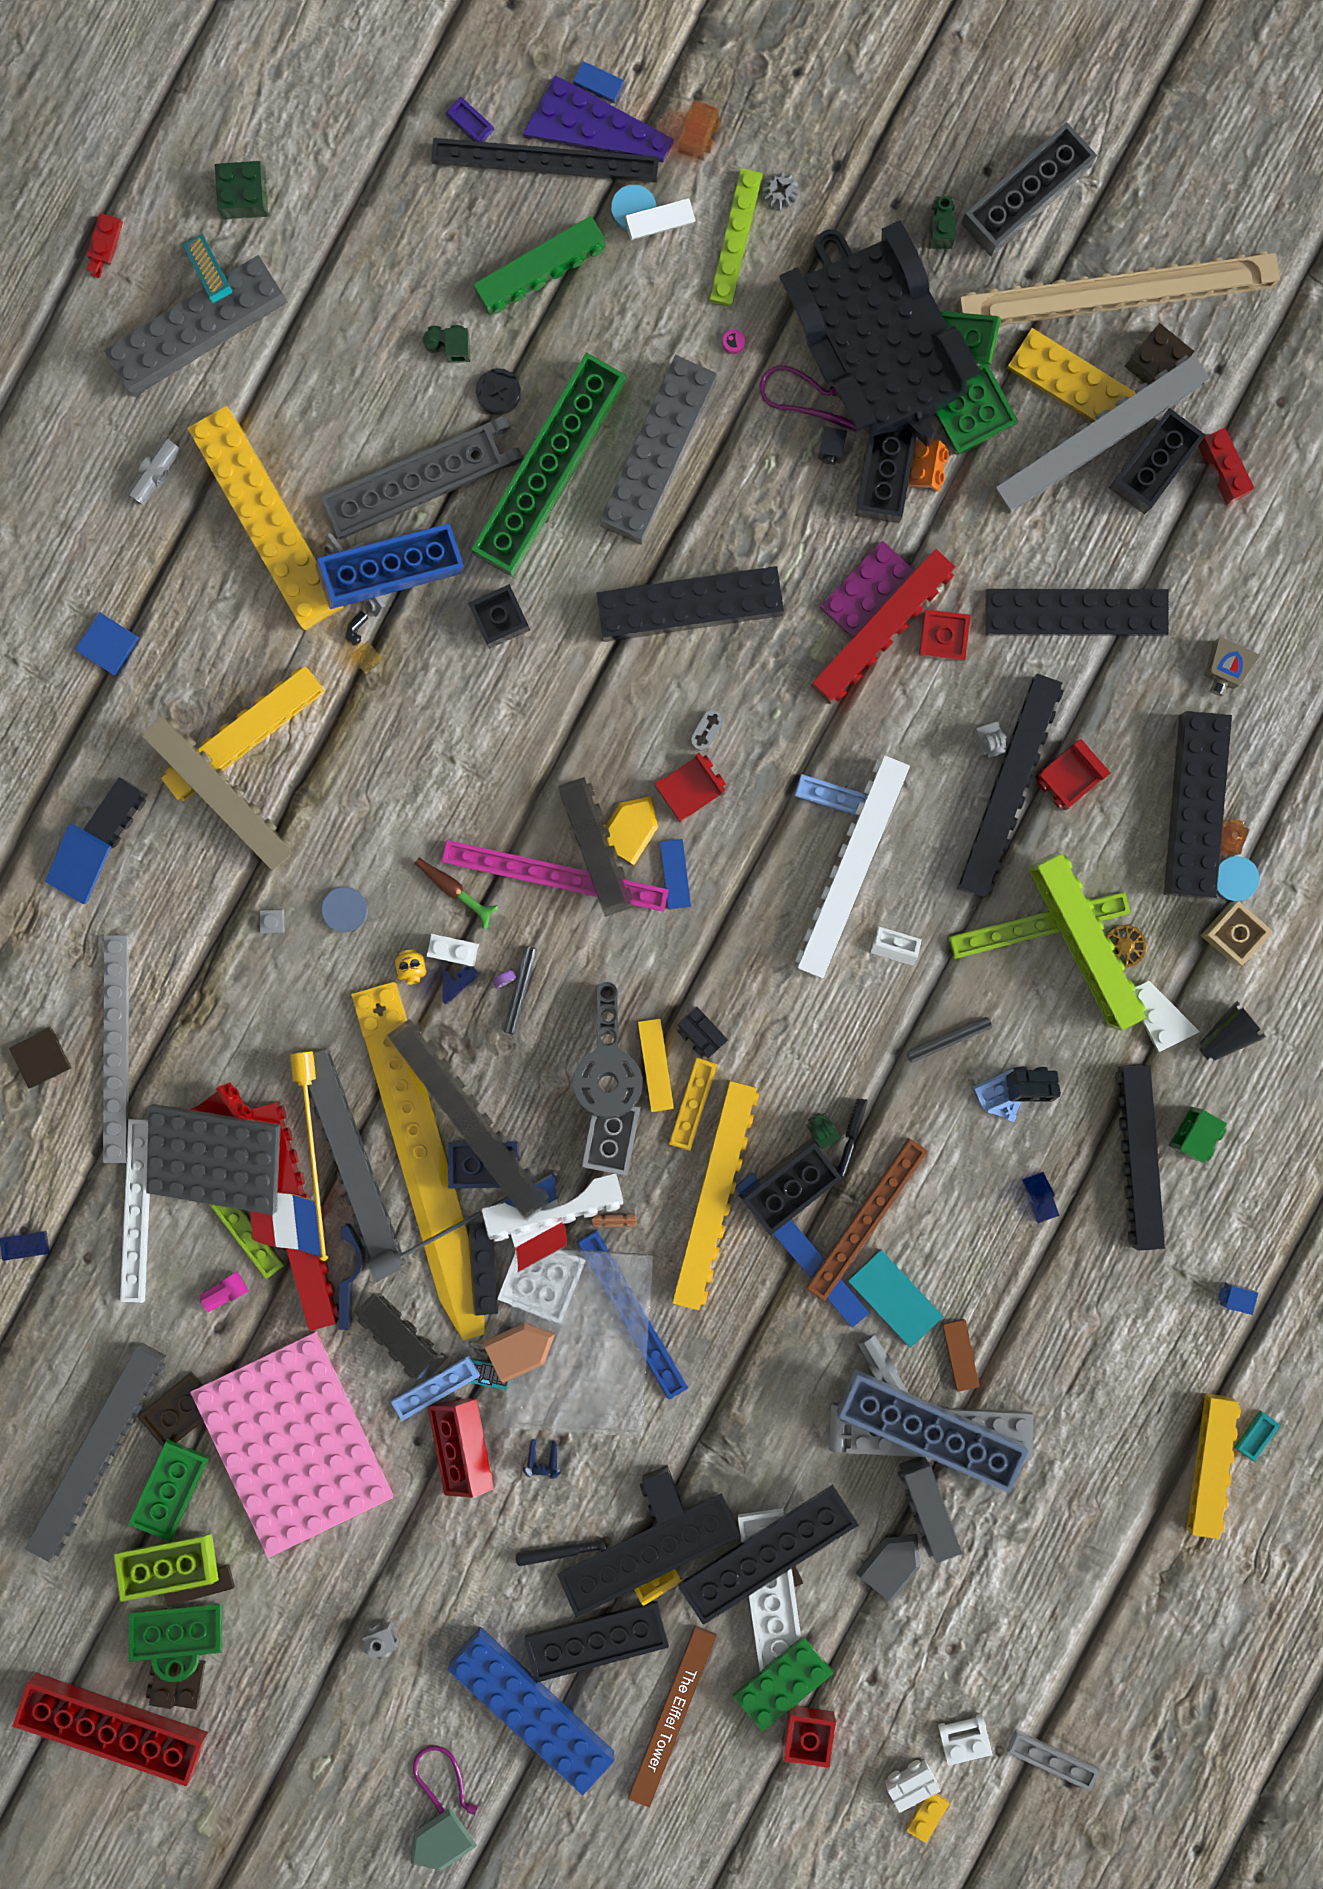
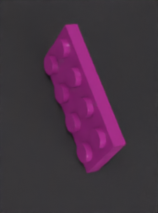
[820,540,915,638]

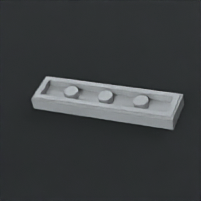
[1006,1729,1100,1792]

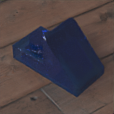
[442,966,481,1004]
[1021,1172,1060,1223]

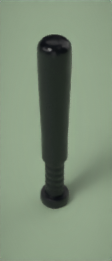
[516,1537,607,1566]

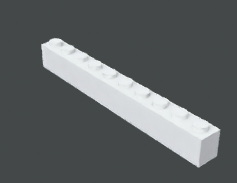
[795,756,910,978]

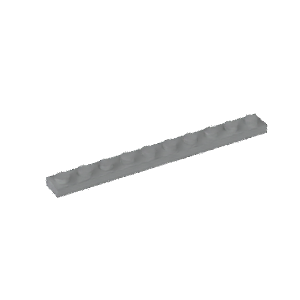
[103,935,129,1163]

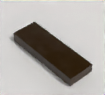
[164,1565,235,1607]

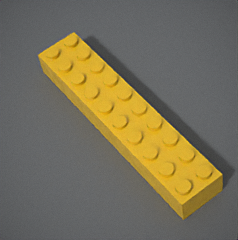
[188,406,344,630]

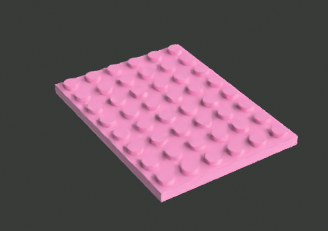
[190,1331,394,1558]

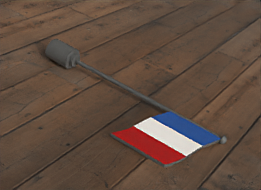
[367,1169,567,1282]

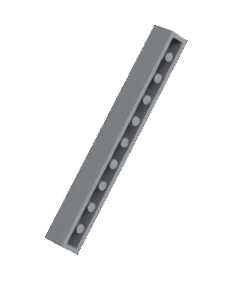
[995,355,1210,513]

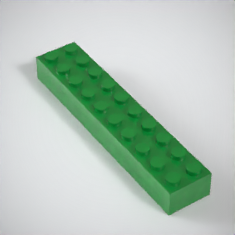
[471,352,626,578]

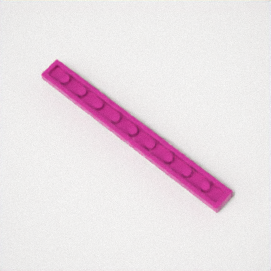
[442,840,669,912]

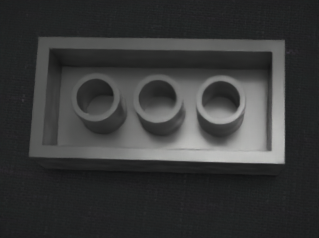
[897,1457,962,1564]

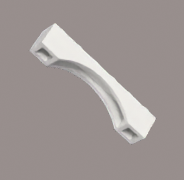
[482,1173,623,1241]

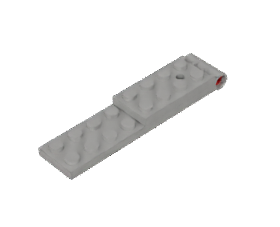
[829,1402,1034,1460]

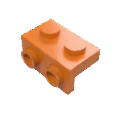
[908,440,949,491]

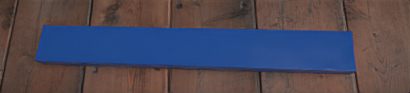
[735,1173,869,1328]
[577,1230,688,1400]

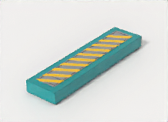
[183,234,233,303]

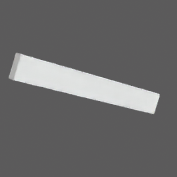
[120,1119,150,1303]

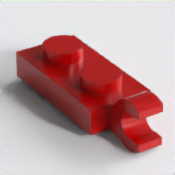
[86,213,123,278]

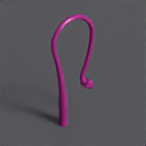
[760,365,857,432]
[413,1746,478,1815]

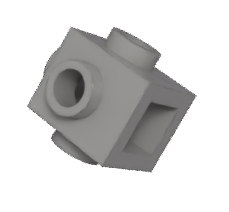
[361,1621,399,1660]

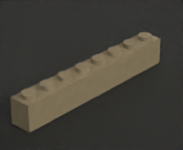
[142,715,293,870]

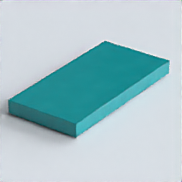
[848,1249,943,1348]

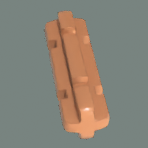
[592,1214,637,1227]

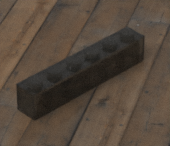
[559,777,633,917]

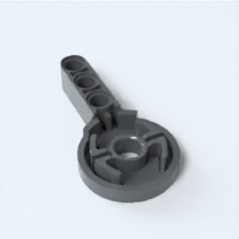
[573,982,643,1119]

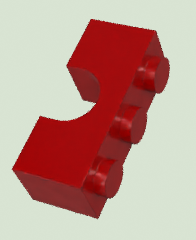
[1198,427,1255,505]

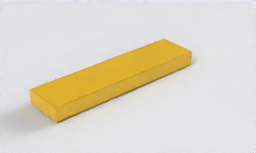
[638,1019,674,1112]
[669,1057,718,1151]

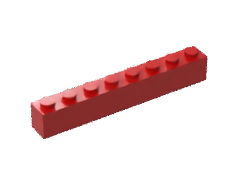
[811,549,956,704]

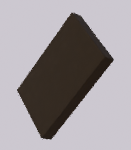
[137,1371,203,1448]

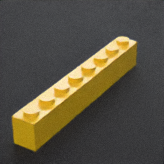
[161,666,326,802]

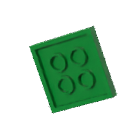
[935,364,1018,456]

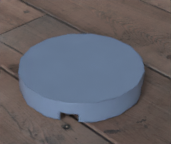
[322,887,368,932]

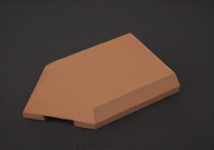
[483,1323,555,1383]

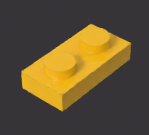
[634,1569,682,1606]
[905,1793,950,1843]

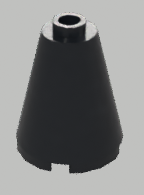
[1199,1001,1266,1061]

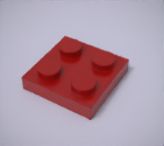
[919,609,971,661]

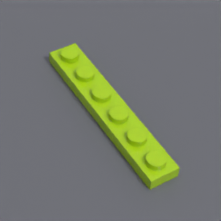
[710,168,763,307]

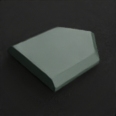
[411,1807,477,1871]

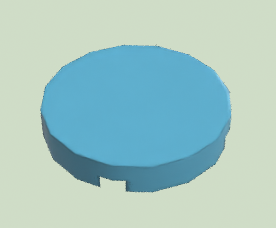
[612,185,656,231]
[1217,856,1260,901]

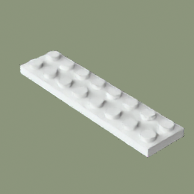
[738,1508,801,1671]

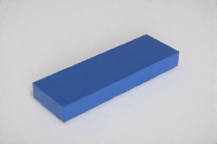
[660,839,691,909]

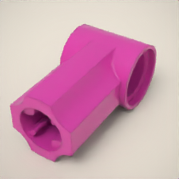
[199,1271,249,1312]

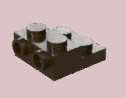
[146,1660,206,1710]

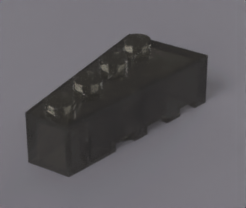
[355,1293,448,1379]

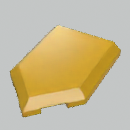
[596,796,658,865]

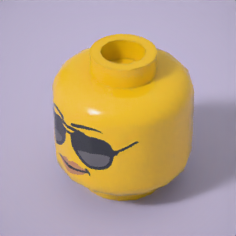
[395,949,426,985]

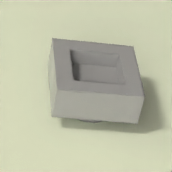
[260,910,285,934]

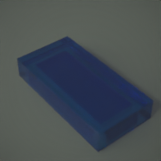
[0,1231,50,1261]

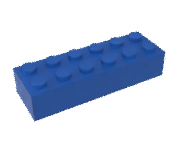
[316,523,464,609]

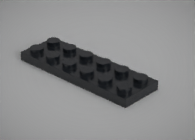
[524,1600,669,1683]

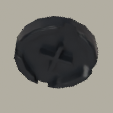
[476,368,521,415]

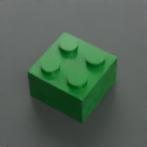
[1168,1107,1227,1164]

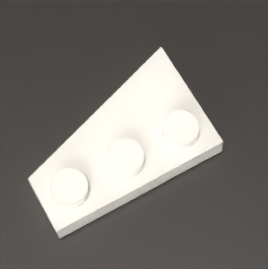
[1133,981,1200,1052]

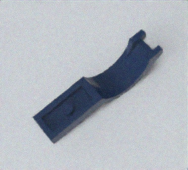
[338,1223,366,1330]

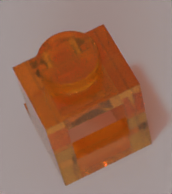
[1221,819,1250,856]

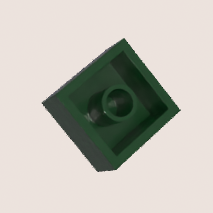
[215,161,268,220]

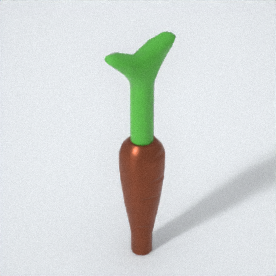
[414,857,498,929]

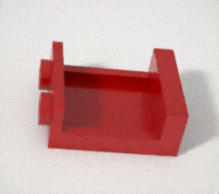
[1035,739,1111,811]

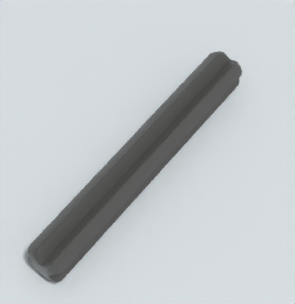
[504,946,537,1035]
[907,1017,992,1063]

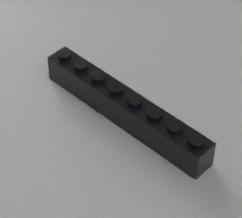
[1115,1064,1165,1251]

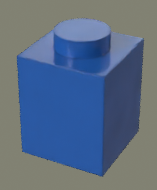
[1219,1282,1258,1315]

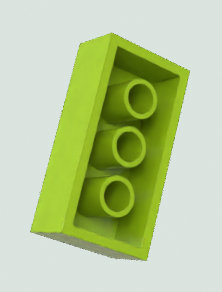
[114,1534,219,1602]

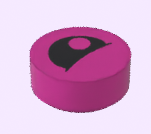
[722,329,745,354]

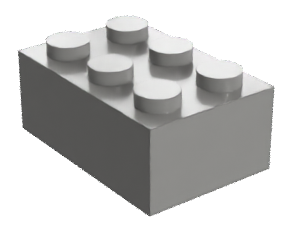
[582,1105,641,1176]

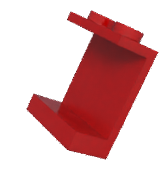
[654,752,726,823]
[190,1082,253,1120]

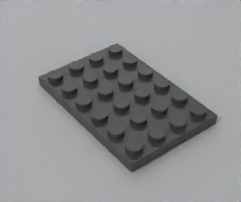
[146,1104,280,1215]

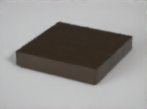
[9,1028,72,1089]

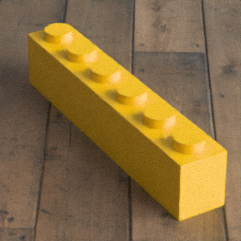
[1186,1393,1241,1539]

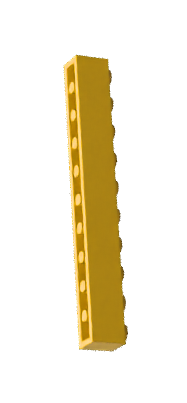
[673,1080,760,1310]

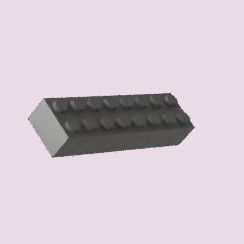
[103,255,288,397]
[600,355,717,545]

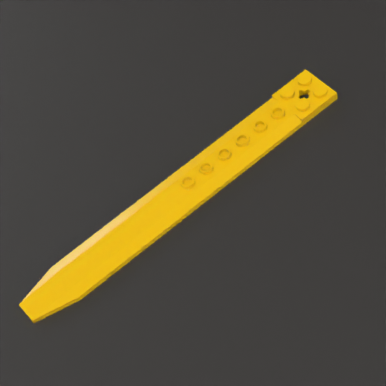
[351,982,485,1341]

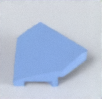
[973,1068,1021,1122]

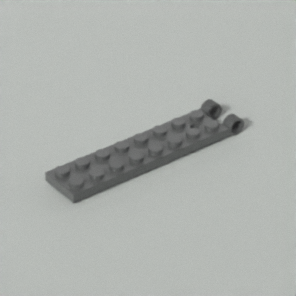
[320,417,524,540]

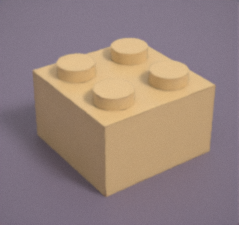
[1200,901,1273,966]

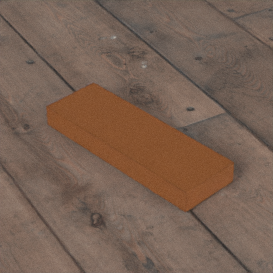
[942,1319,980,1392]

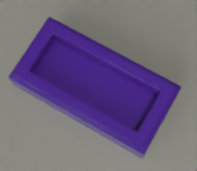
[446,97,494,142]

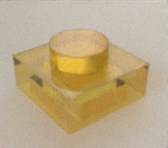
[350,641,383,674]

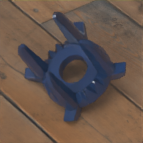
[522,1439,561,1479]

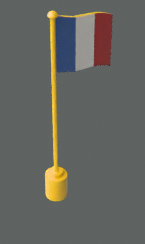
[250,1051,328,1261]

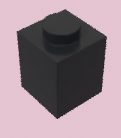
[818,426,847,465]

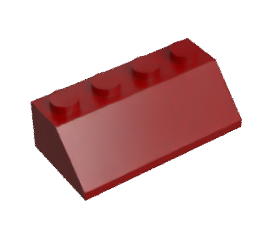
[427,1398,494,1498]

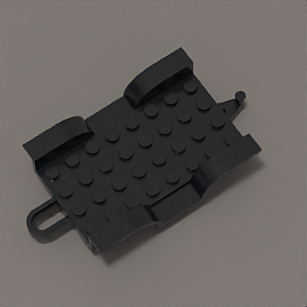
[779,220,982,446]

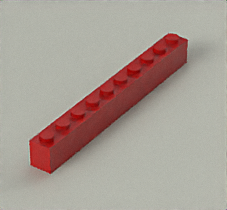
[251,1101,339,1331]

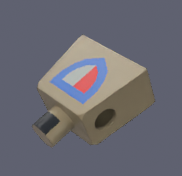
[1205,637,1260,696]

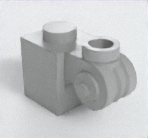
[973,722,1006,759]

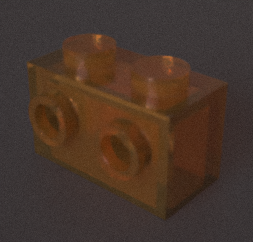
[678,100,722,161]

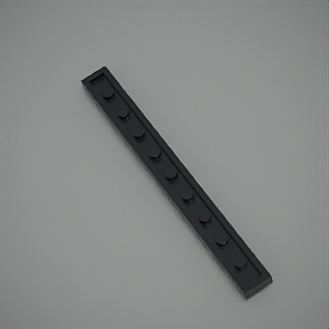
[431,138,659,183]

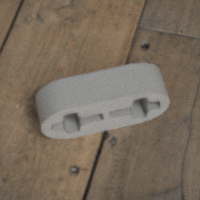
[691,710,723,751]

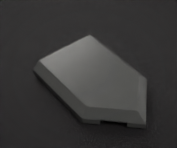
[856,1534,920,1603]

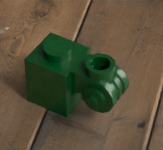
[929,196,956,249]
[423,325,470,363]
[806,1113,841,1150]

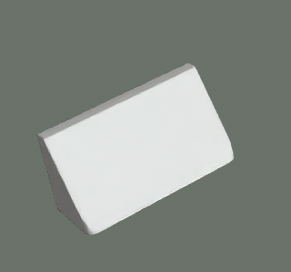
[871,926,922,965]

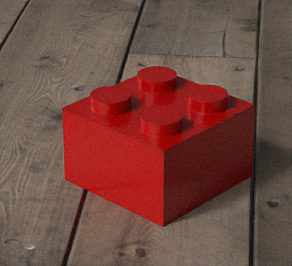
[782,1706,836,1768]

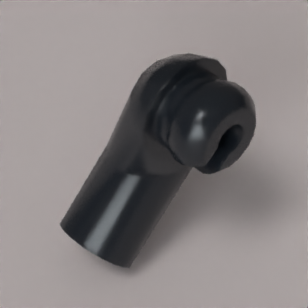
[345,611,368,646]

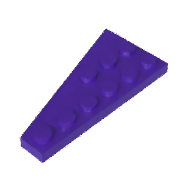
[523,75,674,163]

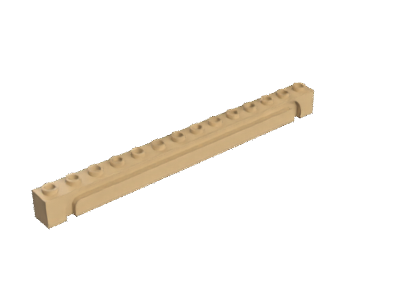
[957,251,1280,326]

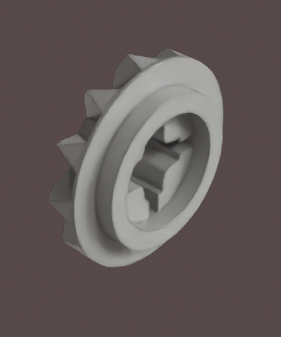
[763,171,799,209]

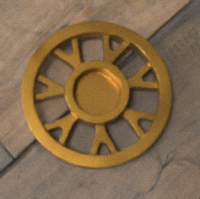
[1106,925,1147,967]

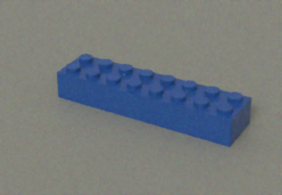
[447,1627,614,1796]

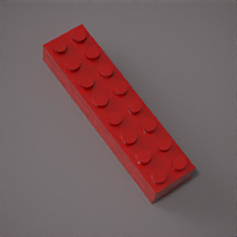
[12,1672,208,1787]

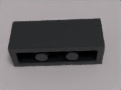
[83,777,148,848]

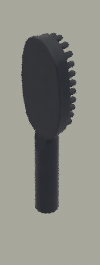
[837,1098,868,1176]

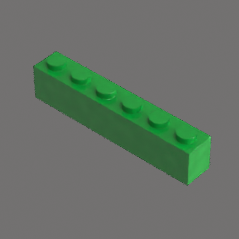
[473,216,606,315]

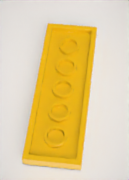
[1006,328,1136,422]

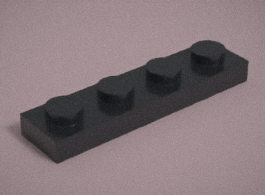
[468,1222,498,1316]

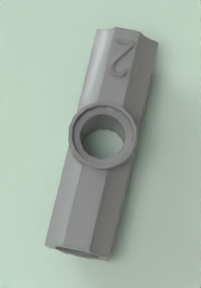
[126,438,181,506]
[858,1334,908,1392]

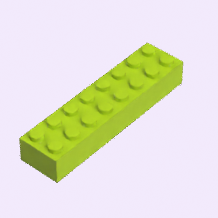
[1027,853,1147,1031]

